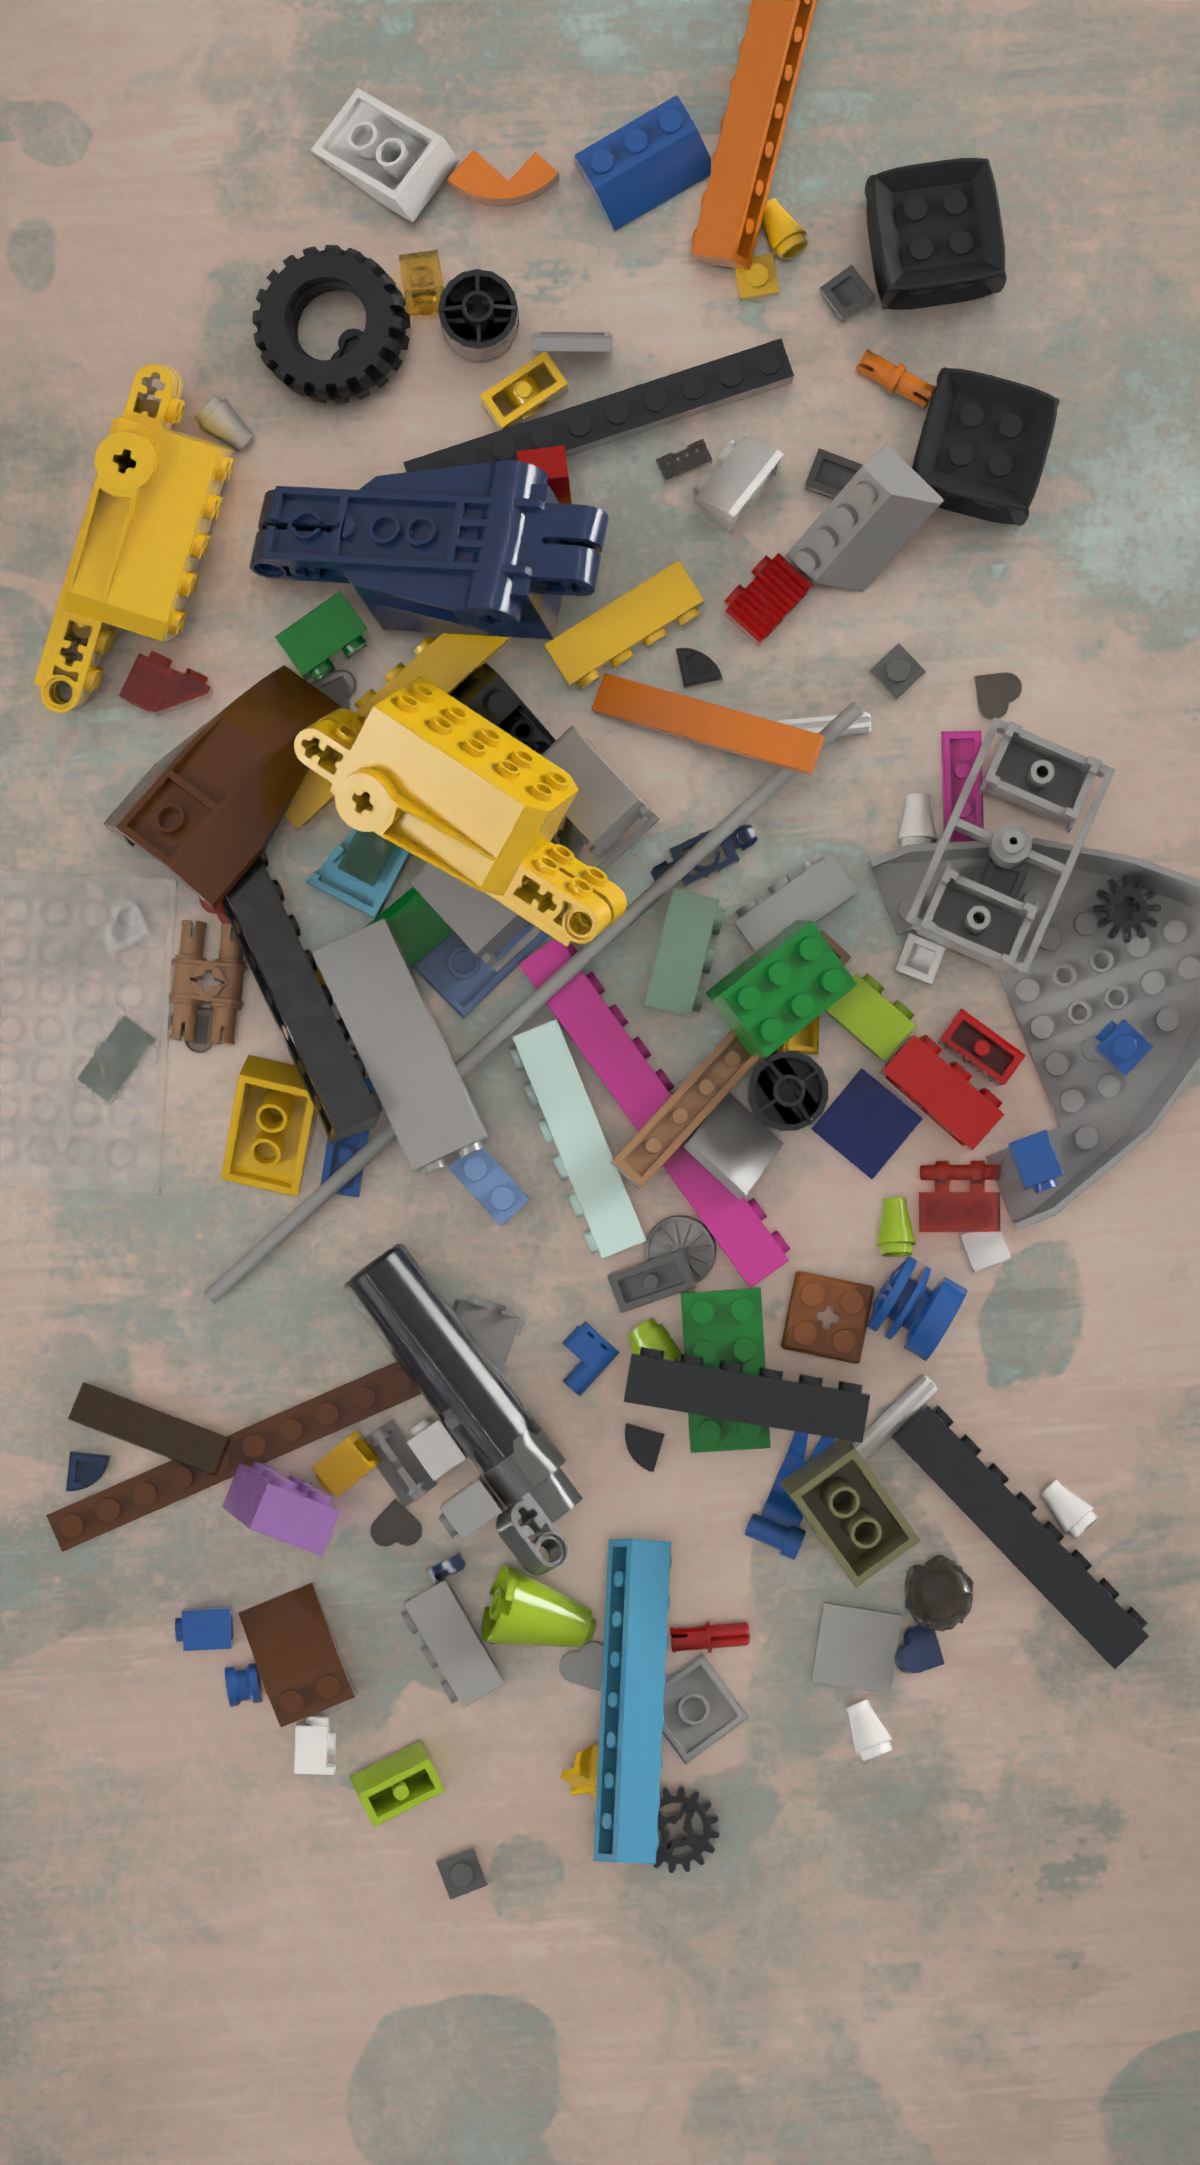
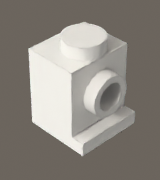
[294,1715,337,1775]

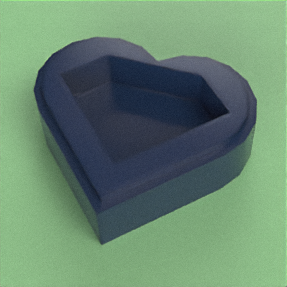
[895,1624,945,1674]

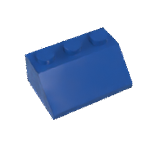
[574,95,711,232]

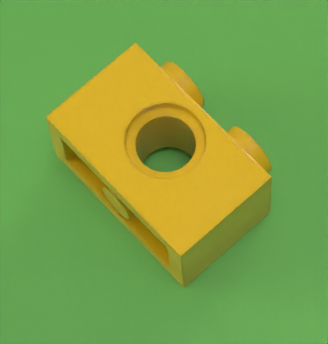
[480,351,568,430]

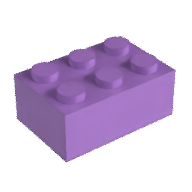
[222,1461,340,1556]

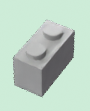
[439,1475,504,1540]

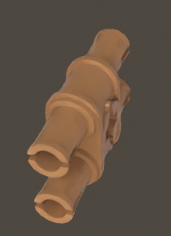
[168,920,248,1045]

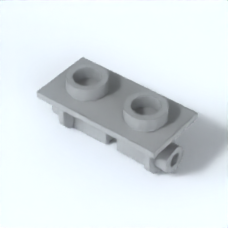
[364,1420,437,1507]

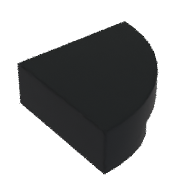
[676,648,723,688]
[625,1423,665,1473]

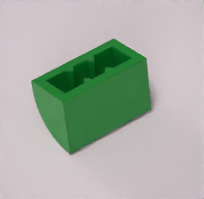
[364,887,453,967]

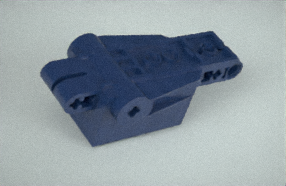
[250,460,609,640]

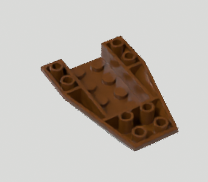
[103,665,342,909]

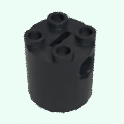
[438,269,519,362]
[747,1051,829,1132]

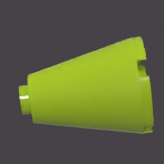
[481,1566,596,1648]

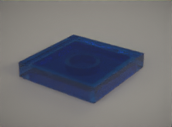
[811,1068,923,1180]

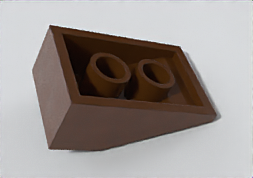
[239,1583,357,1727]

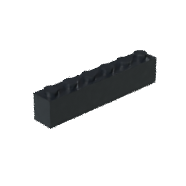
[623,1347,870,1443]

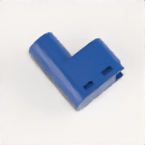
[562,1321,620,1396]

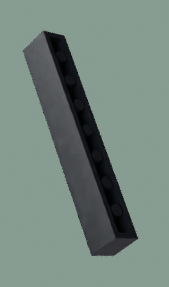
[220,851,382,1144]
[891,1404,1149,1669]

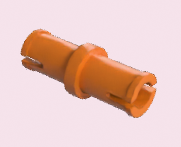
[855,349,937,409]

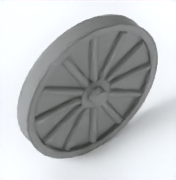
[644,1215,716,1283]

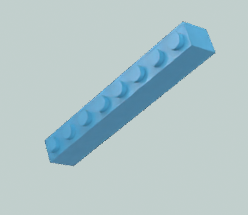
[593,1539,672,1864]

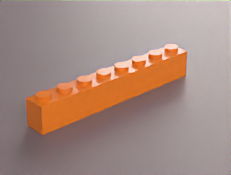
[691,0,817,270]

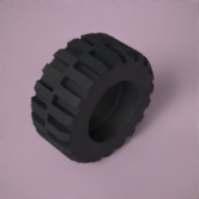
[252,245,411,404]

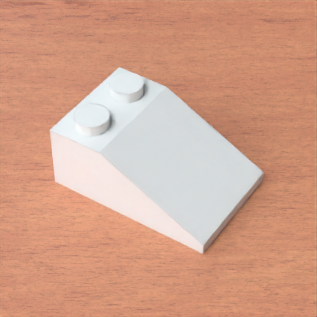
[311,88,460,222]
[693,436,784,532]

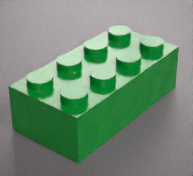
[680,1288,771,1453]

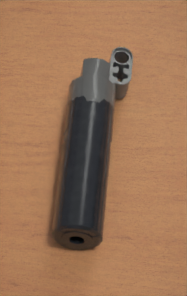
[343,1244,583,1575]

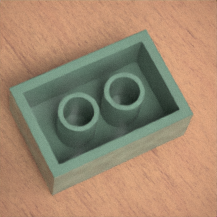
[643,888,725,1019]

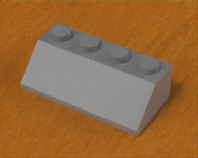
[786,444,944,592]

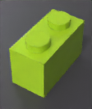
[825,973,916,1062]
[349,1741,445,1827]

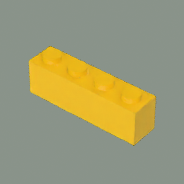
[544,560,704,689]

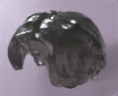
[905,1555,974,1632]

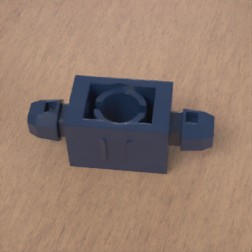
[650,824,758,887]

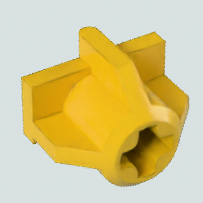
[560,1743,599,1800]

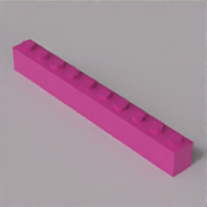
[519,939,790,1288]

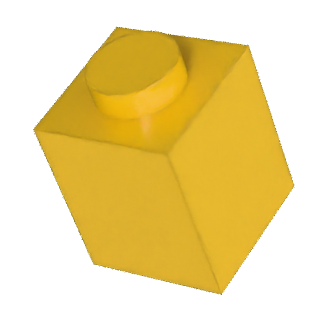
[312,1430,382,1498]

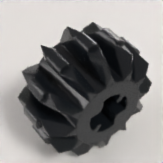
[1092,874,1161,943]

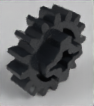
[653,1785,720,1873]

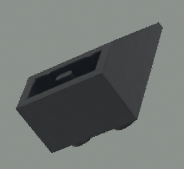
[449,662,556,755]

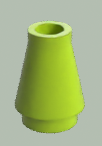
[877,1198,916,1257]

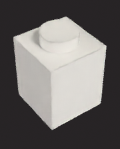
[407,1416,467,1481]

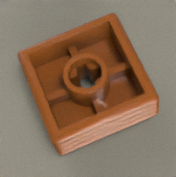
[781,1271,874,1364]

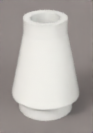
[194,394,254,452]
[898,793,937,847]
[1040,1480,1098,1540]
[846,1700,893,1762]

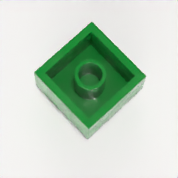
[275,591,370,682]

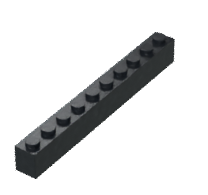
[403,338,794,472]

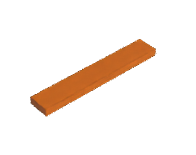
[591,673,825,776]

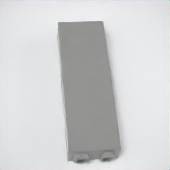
[312,918,489,1175]

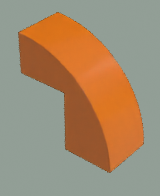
[447,150,559,207]

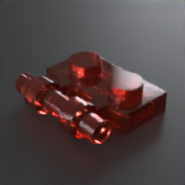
[919,1160,1001,1232]

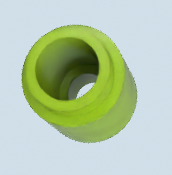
[627,1318,682,1361]

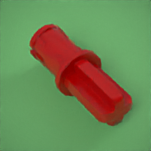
[670,1621,750,1653]

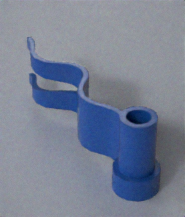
[744,1431,835,1560]

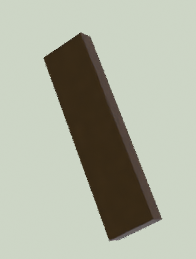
[68,1382,231,1476]

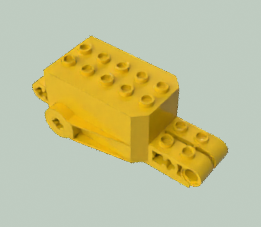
[33,364,235,713]
[294,676,627,947]

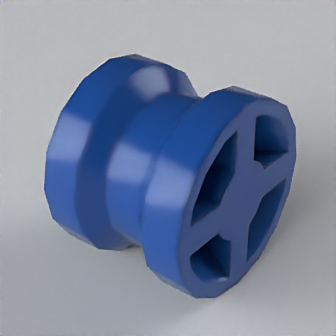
[225,1663,263,1707]

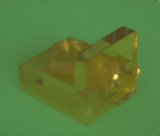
[398,250,444,316]

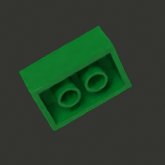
[705,920,857,1058]

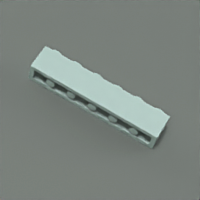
[508,1019,647,1259]

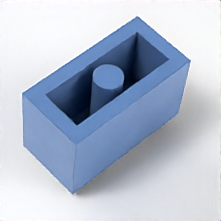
[448,1147,531,1226]

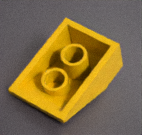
[221,1055,318,1197]

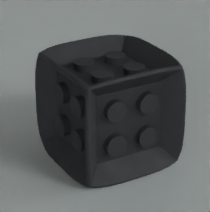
[864,158,1007,310]
[912,367,1060,526]

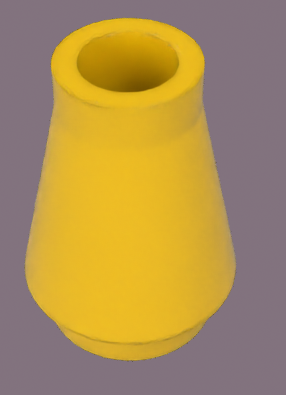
[762,198,808,260]

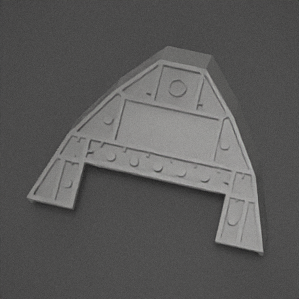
[868,837,1200,1230]

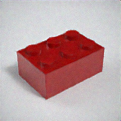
[879,1034,1005,1151]

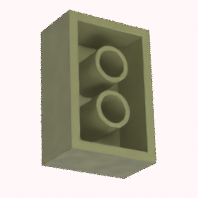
[780,1439,920,1587]

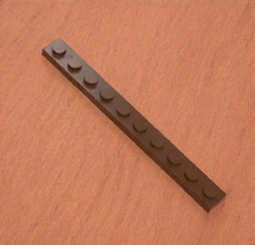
[46,1361,421,1552]

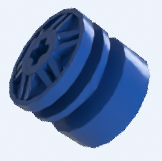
[867,1256,968,1361]

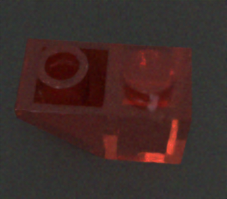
[119,651,214,716]

